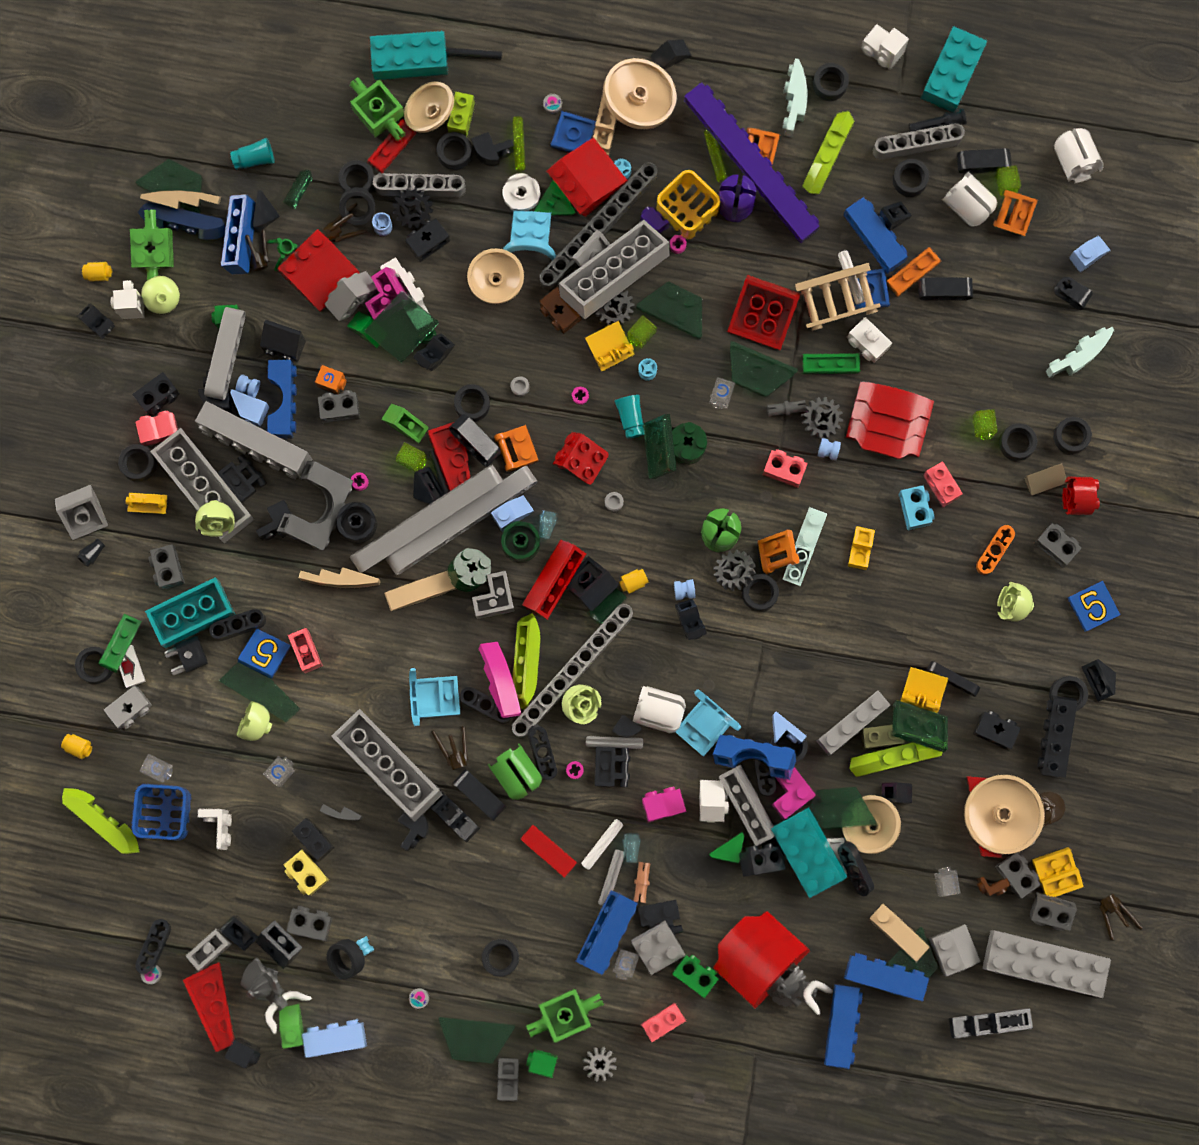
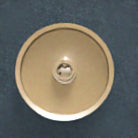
[603,58,676,129]
[964,775,1044,854]

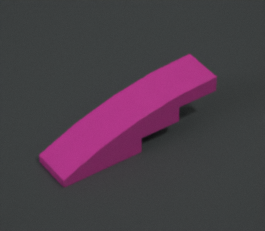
[479,642,521,718]

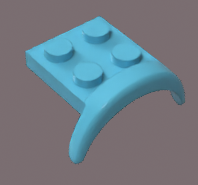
[503,210,556,261]
[409,668,460,726]
[675,689,741,757]

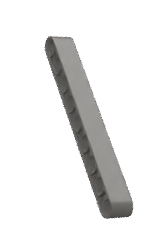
[350,464,503,573]
[385,466,538,575]
[512,604,633,738]

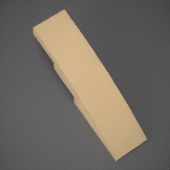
[593,96,617,156]
[140,191,221,209]
[298,567,381,588]
[384,571,456,611]

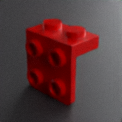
[553,432,609,485]

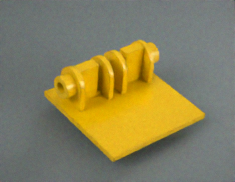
[585,321,634,372]
[900,667,948,714]

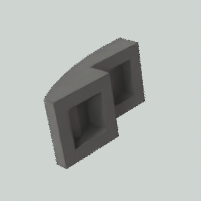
[320,804,363,821]
[497,1058,519,1102]

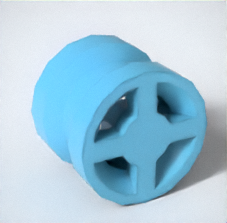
[615,159,631,180]
[638,359,657,381]
[356,936,374,956]

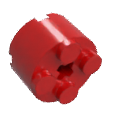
[1062,476,1100,515]

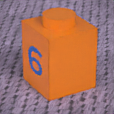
[315,365,346,394]

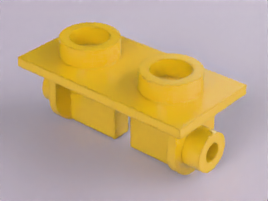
[126,493,168,514]

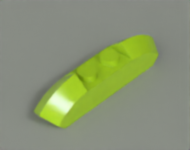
[803,111,854,194]
[513,613,540,711]
[849,737,945,777]
[62,788,139,854]

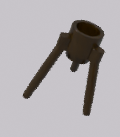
[323,203,368,243]
[245,230,270,271]
[431,726,469,770]
[1099,894,1143,940]

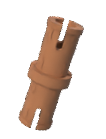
[633,862,651,903]

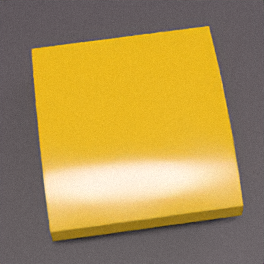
[1032,847,1084,897]

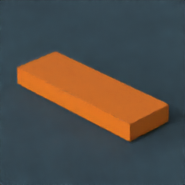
[886,247,941,297]

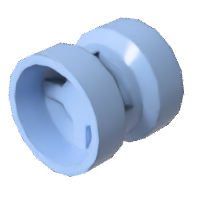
[372,212,392,236]
[235,375,260,398]
[818,438,841,461]
[674,579,695,600]

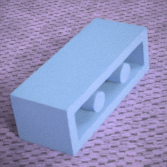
[302,1019,367,1058]

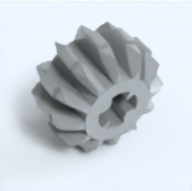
[583,1047,617,1081]

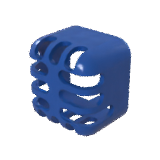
[132,784,191,841]

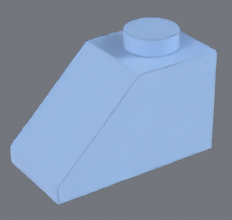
[1069,236,1110,272]
[230,389,269,428]
[491,495,534,532]

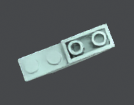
[783,58,807,137]
[1046,327,1114,378]
[783,507,827,586]

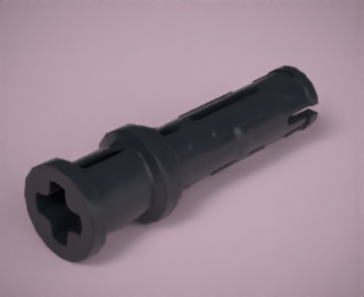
[909,108,967,132]

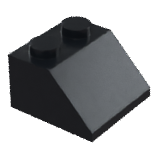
[260,320,306,362]
[567,556,619,612]

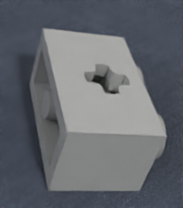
[104,685,152,730]
[186,929,232,971]

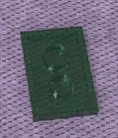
[643,414,676,479]
[892,700,948,752]

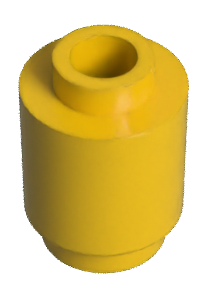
[82,262,112,281]
[619,569,649,594]
[61,734,92,759]

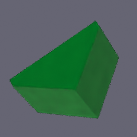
[347,311,388,348]
[708,833,744,864]

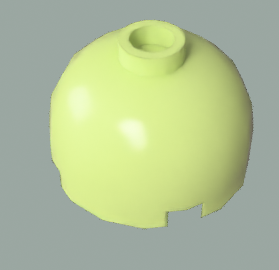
[141,276,180,314]
[196,500,235,537]
[997,582,1034,622]
[562,684,601,724]
[237,701,272,741]

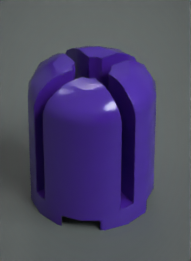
[719,174,756,222]

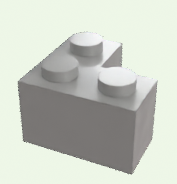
[325,271,378,321]
[472,571,514,619]

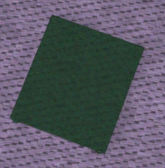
[364,290,439,363]

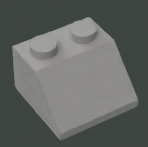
[55,485,108,540]
[929,924,980,976]

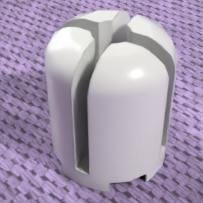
[1055,128,1104,183]
[942,172,997,226]
[633,686,686,733]

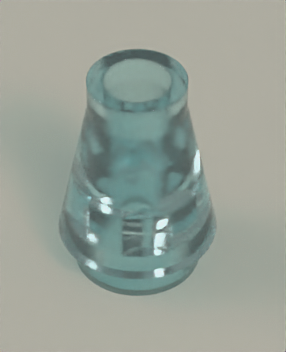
[539,510,558,539]
[622,833,641,862]

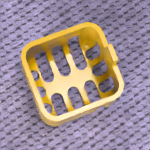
[657,170,720,239]

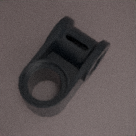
[1054,277,1093,310]

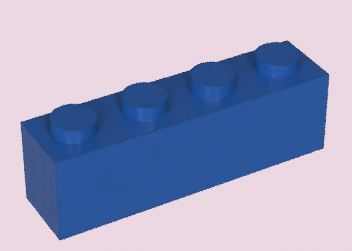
[221,195,256,274]
[844,197,908,274]
[576,890,638,975]
[844,953,929,1001]
[824,984,862,1069]

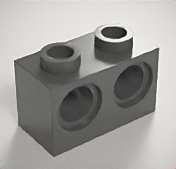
[318,390,360,423]
[1034,523,1081,568]
[148,544,185,590]
[995,853,1040,899]
[1030,892,1077,931]
[287,906,333,941]

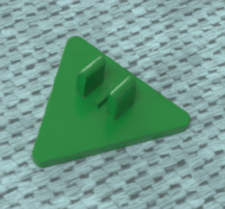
[534,180,575,215]

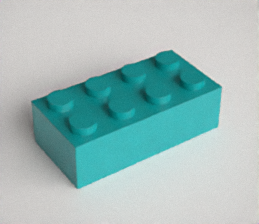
[921,26,987,112]
[370,31,448,80]
[145,577,235,648]
[771,807,848,898]

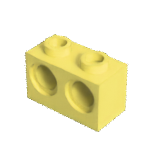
[284,850,329,896]

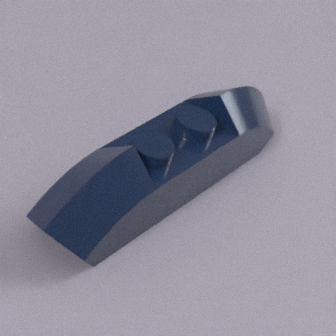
[138,202,226,239]

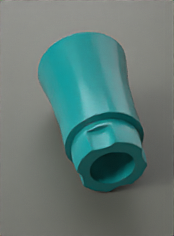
[230,137,275,169]
[614,395,644,439]

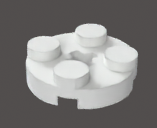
[503,173,540,211]

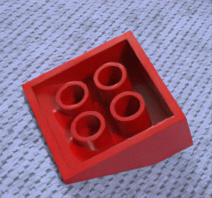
[547,137,628,217]
[278,229,360,312]
[727,275,801,350]

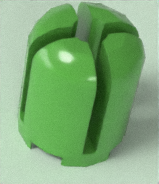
[701,508,741,552]
[487,743,542,800]

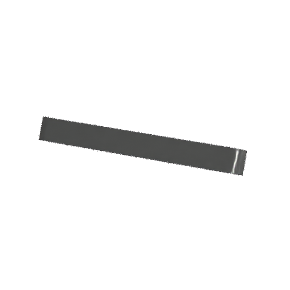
[540,163,657,291]

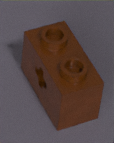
[539,287,581,334]

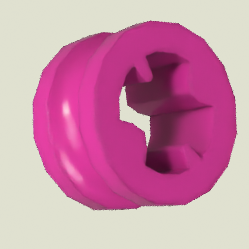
[669,235,686,254]
[572,387,589,405]
[351,472,369,491]
[566,761,584,779]

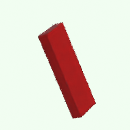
[367,119,417,173]
[520,825,577,878]

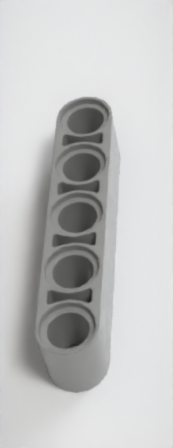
[873,124,965,160]
[373,173,466,197]
[204,307,246,400]

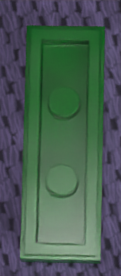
[802,354,860,374]
[99,614,142,673]

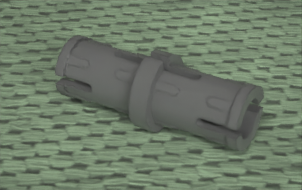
[767,400,806,417]

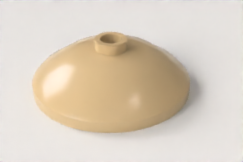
[404,82,454,133]
[467,249,524,304]
[842,795,901,854]

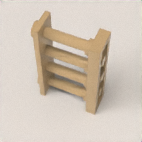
[795,263,881,331]

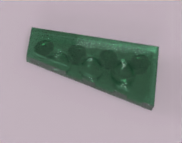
[219,662,300,723]

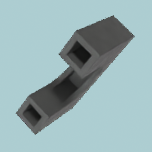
[277,461,353,550]

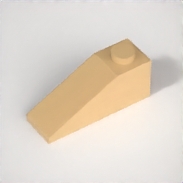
[870,904,930,962]

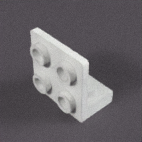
[198,809,232,850]

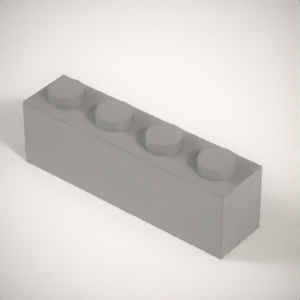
[816,690,890,756]
[719,765,774,846]

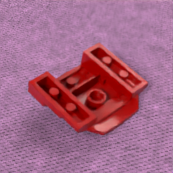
[845,382,934,459]
[713,911,810,1009]

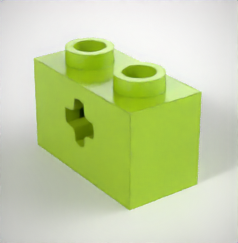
[447,92,475,137]

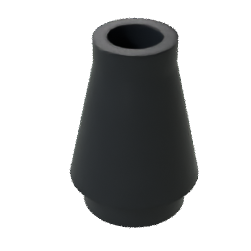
[77,539,105,567]

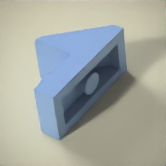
[772,712,806,743]

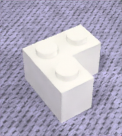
[861,25,909,69]

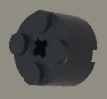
[337,502,377,544]

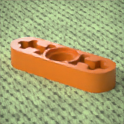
[976,525,1015,575]

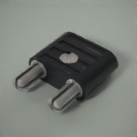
[164,636,208,675]

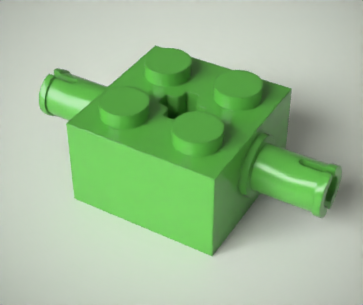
[350,78,405,141]
[130,210,174,281]
[526,988,604,1043]

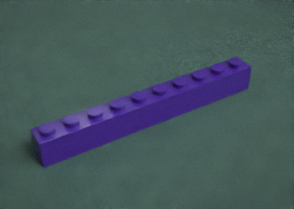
[684,82,820,244]

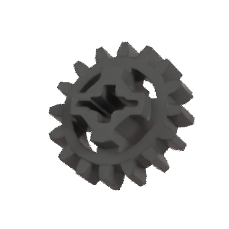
[596,290,635,326]
[801,397,843,438]
[714,550,756,591]

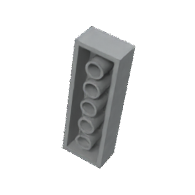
[559,220,669,319]
[195,401,312,480]
[150,428,254,543]
[331,709,443,822]
[982,930,1111,998]

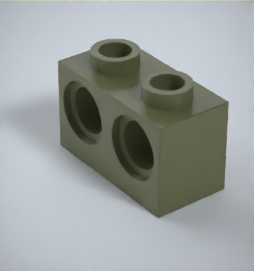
[860,724,904,750]

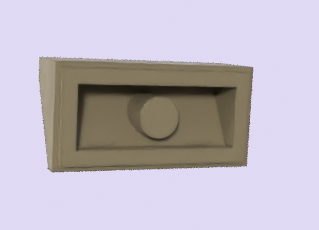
[1024,463,1066,496]

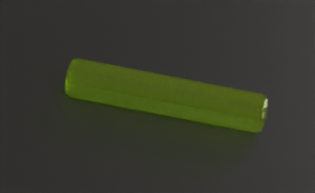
[513,116,525,171]
[704,129,727,182]

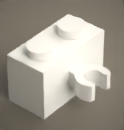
[111,281,145,319]
[847,317,892,363]
[699,780,728,823]

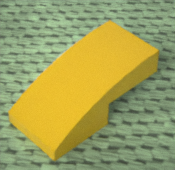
[848,526,875,570]

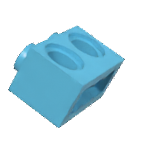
[899,486,934,530]

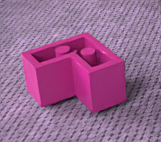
[365,267,412,321]
[771,767,816,820]
[642,787,686,823]

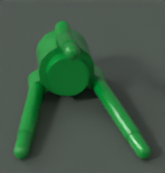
[266,238,297,271]

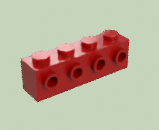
[522,540,586,620]

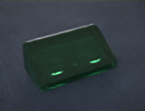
[284,170,313,209]
[587,588,627,626]

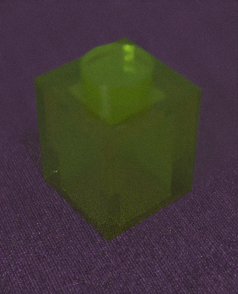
[995,165,1021,196]
[627,315,657,348]
[972,409,998,440]
[396,442,427,472]

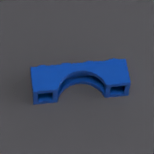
[267,360,297,438]
[713,735,796,780]

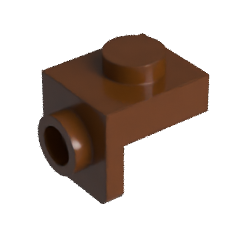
[977,877,1010,896]

